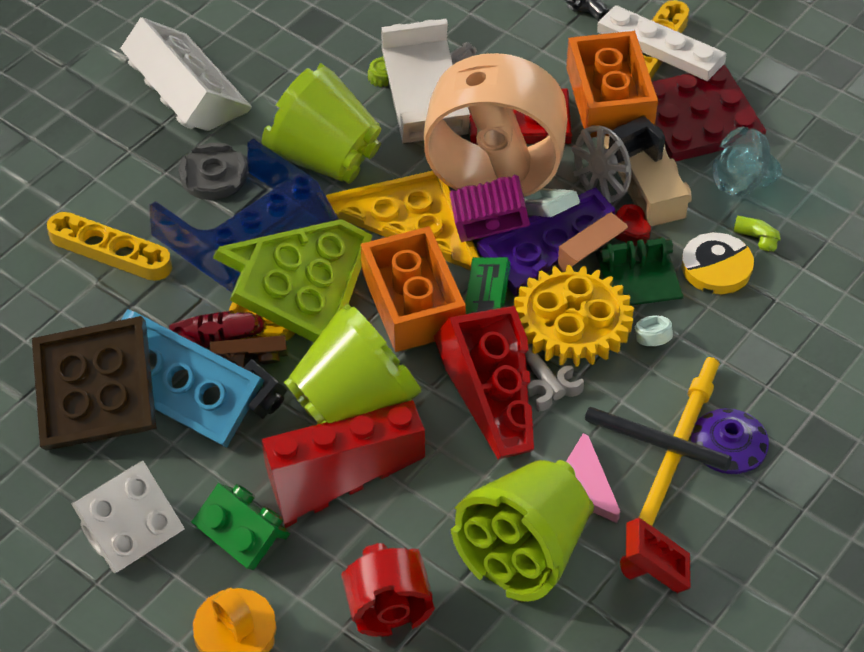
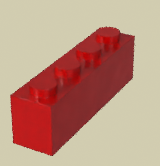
[262,400,425,528]

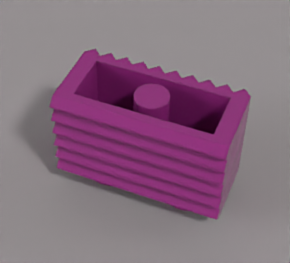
[449,174,531,243]

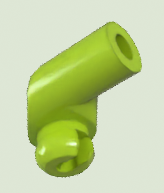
[734,215,781,252]

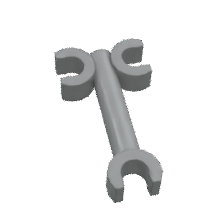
[525,344,584,412]

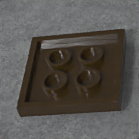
[32,316,157,451]

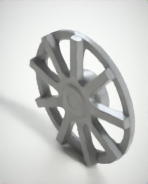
[571,125,631,203]

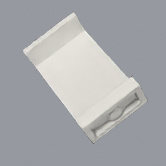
[382,19,470,143]

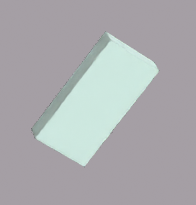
[524,188,580,217]

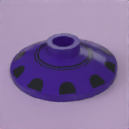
[691,408,769,474]

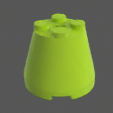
[262,63,381,184]
[283,304,422,424]
[451,460,594,601]

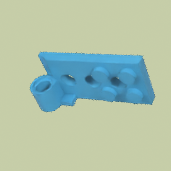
[121,309,264,448]

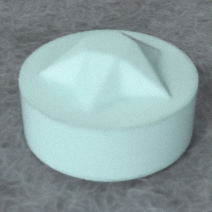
[635,315,673,346]

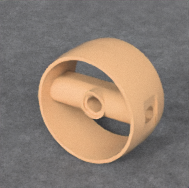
[424,53,568,197]

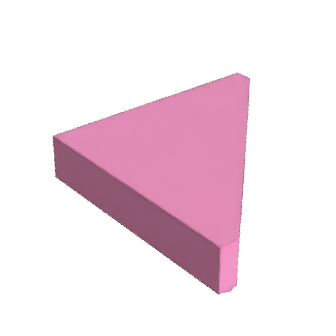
[566,434,620,523]

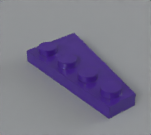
[477,187,615,297]

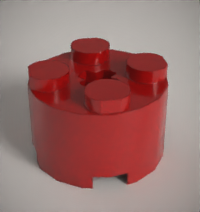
[341,543,434,637]

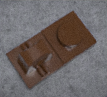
[210,335,288,368]

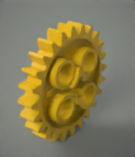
[514,265,634,366]

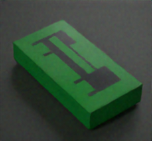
[465,257,511,314]

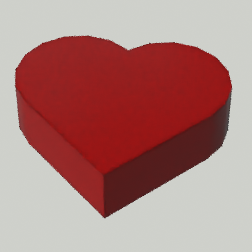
[615,204,651,246]

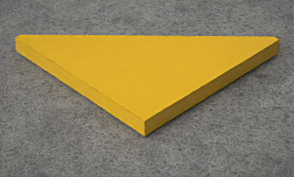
[314,171,480,271]

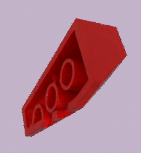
[434,306,534,459]

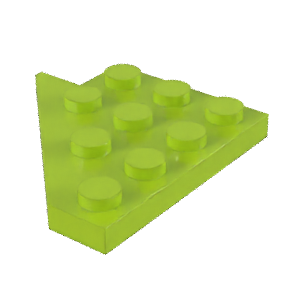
[213,219,373,342]

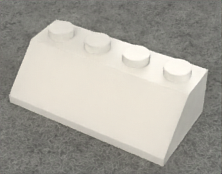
[120,17,252,131]

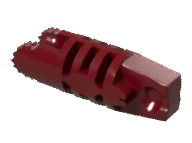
[169,310,267,348]

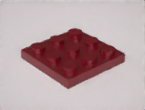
[652,65,766,162]

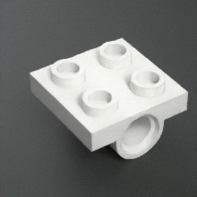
[71,461,185,573]

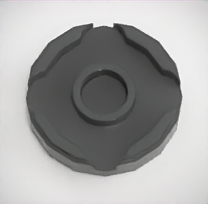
[178,143,248,200]

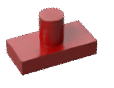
[620,517,691,593]

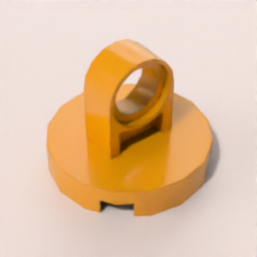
[193,588,277,652]

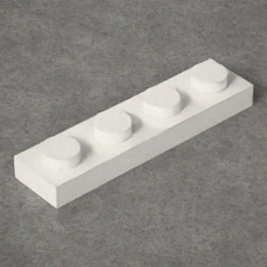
[597,5,726,81]

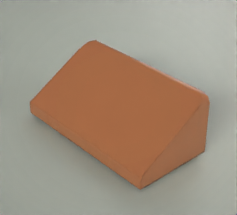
[558,212,628,273]

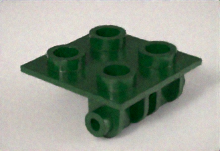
[596,237,684,306]

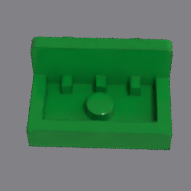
[191,483,291,570]

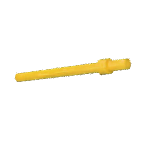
[638,357,720,526]

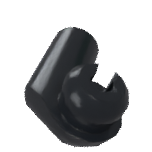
[565,0,610,22]

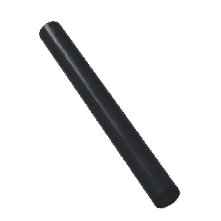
[585,407,732,471]

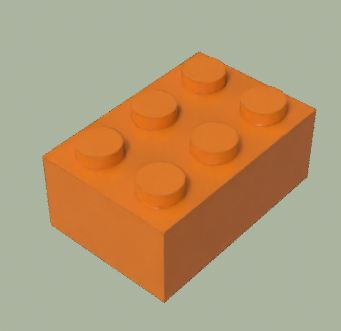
[566,31,658,138]
[360,226,466,352]

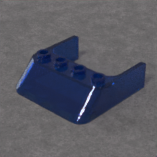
[149,139,339,293]

